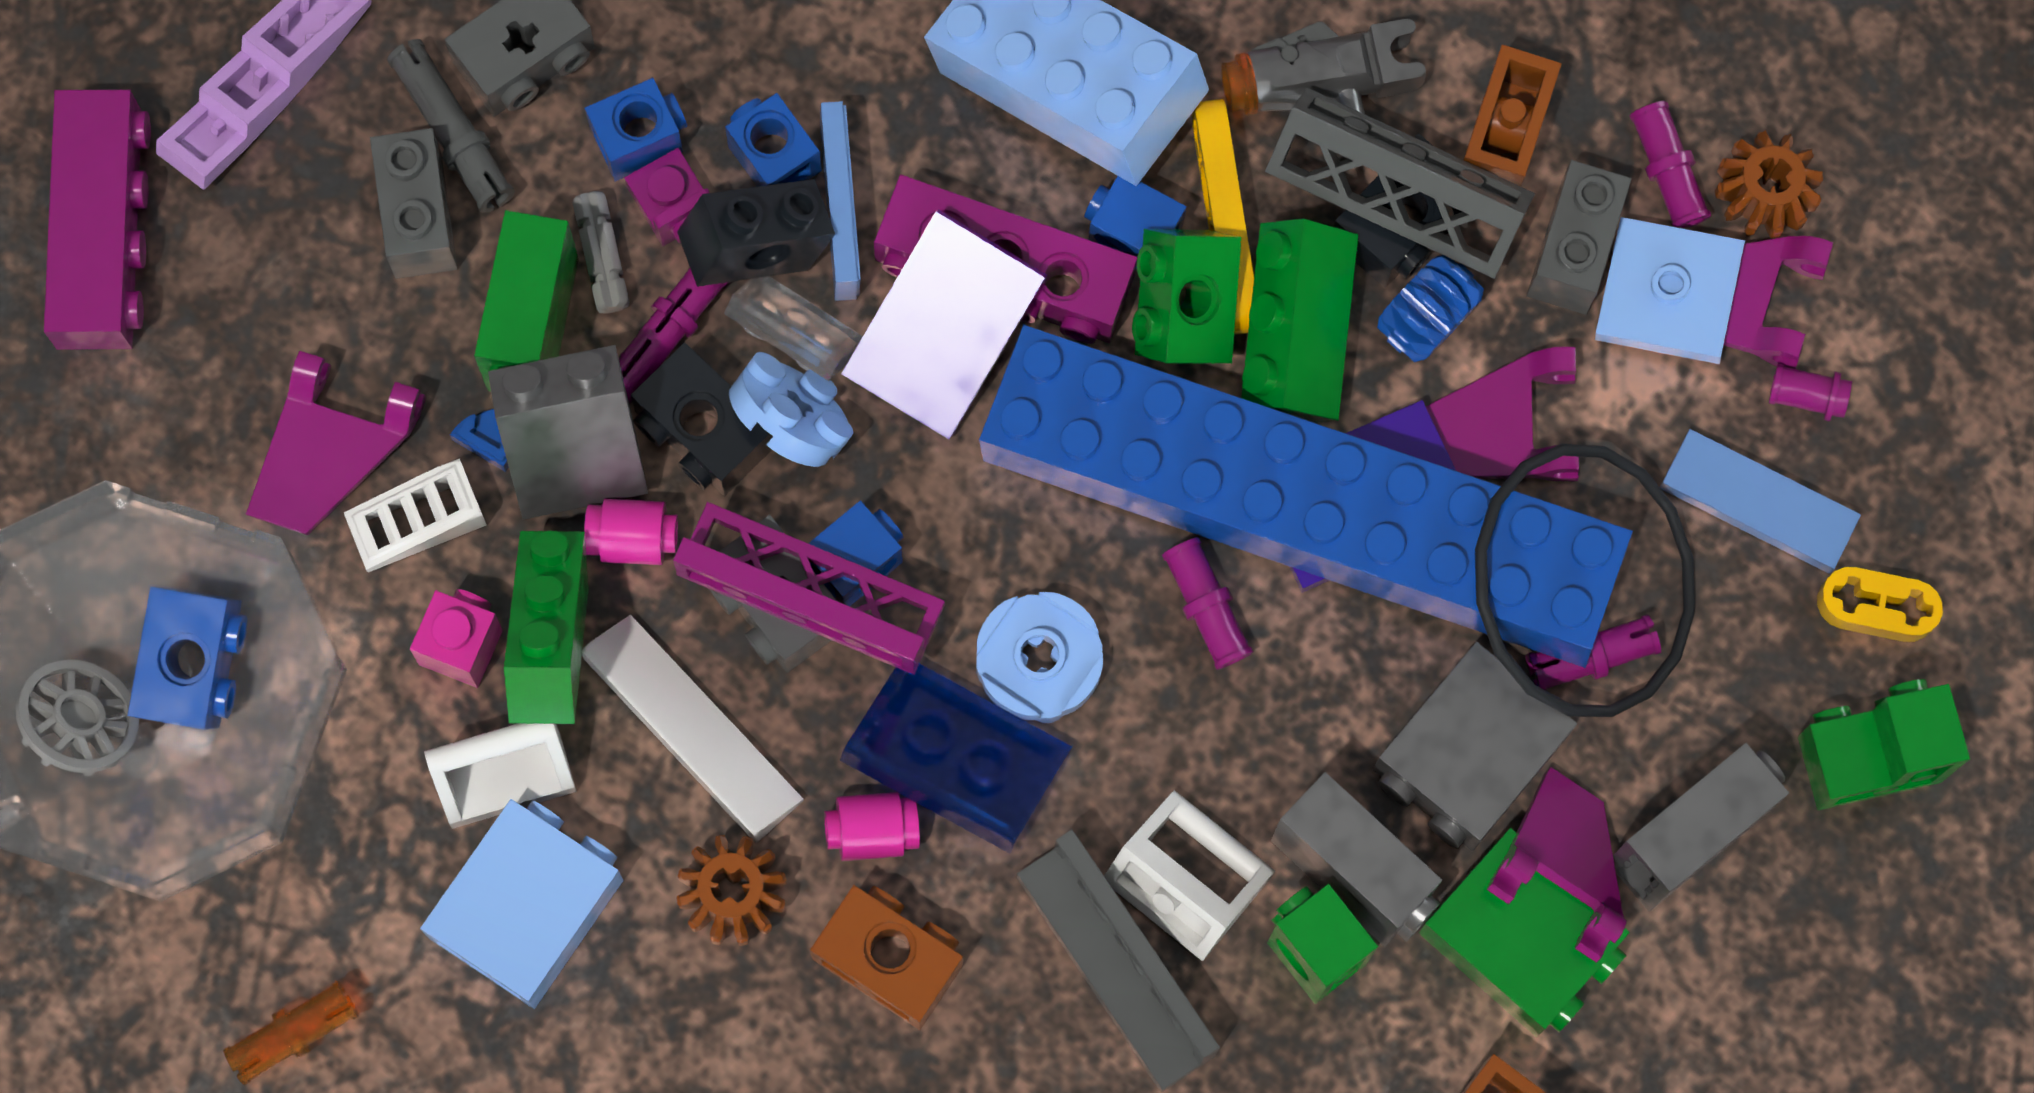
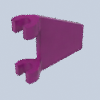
[1723,236,1833,369]
[1426,347,1579,481]
[246,351,426,535]
[1487,767,1627,963]

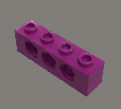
[874,174,1137,344]

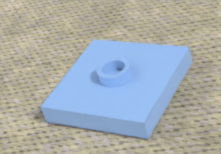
[1595,217,1745,364]

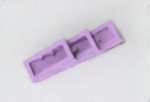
[156,0,372,190]

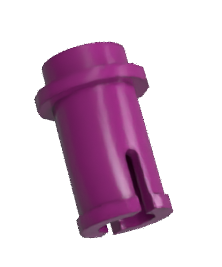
[1768,364,1852,422]

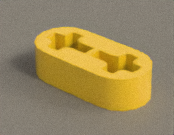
[1817,567,1943,642]

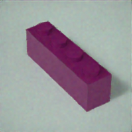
[44,90,151,350]

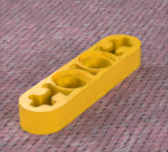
[1191,99,1254,335]

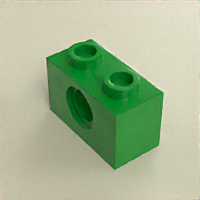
[1132,229,1242,364]
[1267,884,1378,1004]

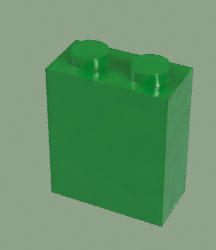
[474,210,579,392]
[1419,828,1630,1037]

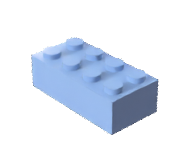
[924,0,1209,186]

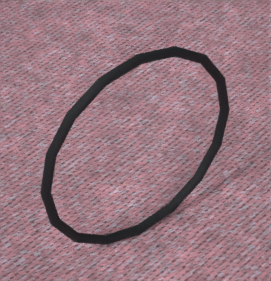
[1475,444,1695,717]

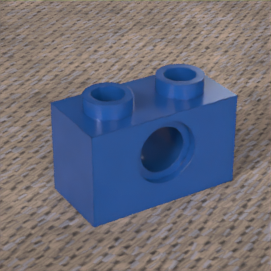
[127,586,247,730]

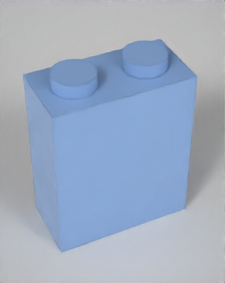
[420,799,623,1009]

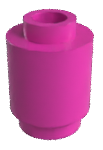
[584,499,678,565]
[824,792,920,861]

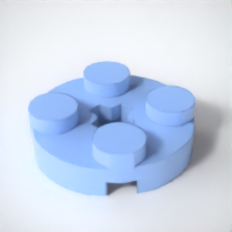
[729,352,853,467]
[976,592,1103,723]

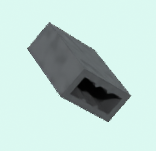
[488,345,648,520]
[1373,641,1578,852]
[1613,743,1789,912]
[1271,772,1442,947]

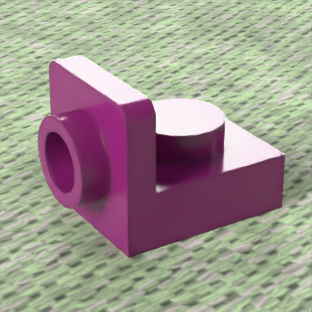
[624,148,710,247]

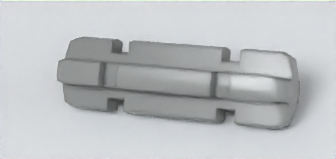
[572,191,630,314]

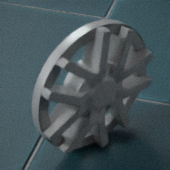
[15,659,139,776]

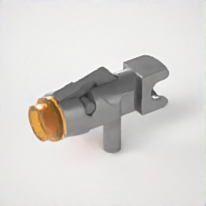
[1221,19,1426,115]

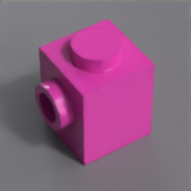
[410,589,503,688]

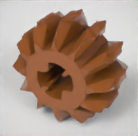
[1715,130,1823,239]
[677,835,787,946]

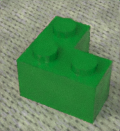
[1798,679,1970,811]

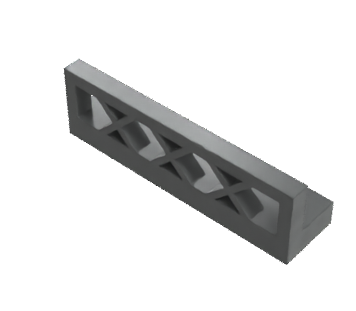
[1265,88,1536,279]
[1016,829,1220,1093]

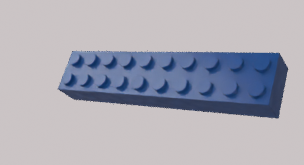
[979,325,1633,668]

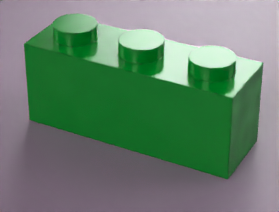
[1241,219,1358,422]
[504,531,589,724]

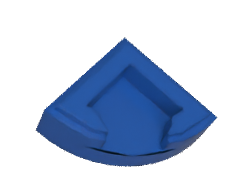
[450,409,509,472]

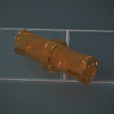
[223,980,359,1086]

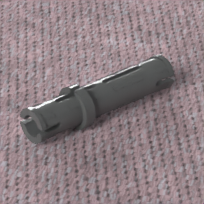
[387,39,515,213]

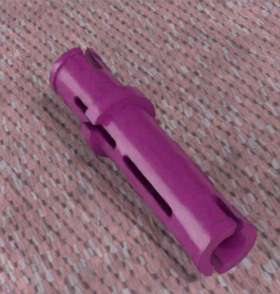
[618,268,728,405]

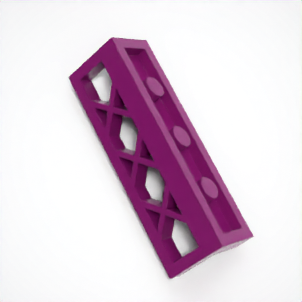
[673,502,945,675]

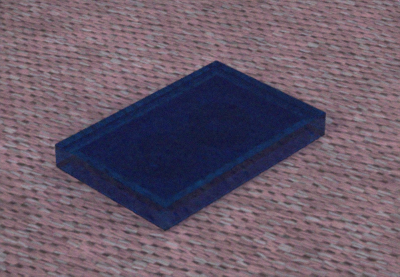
[840,663,1072,854]

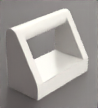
[424,723,577,829]
[1104,790,1275,961]

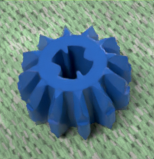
[1377,255,1484,362]

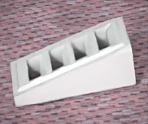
[344,458,487,572]

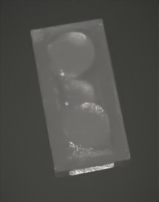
[724,276,863,381]

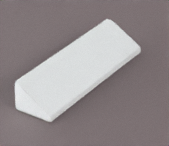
[582,615,804,844]

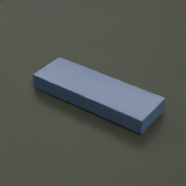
[820,101,861,301]
[1660,429,1861,574]

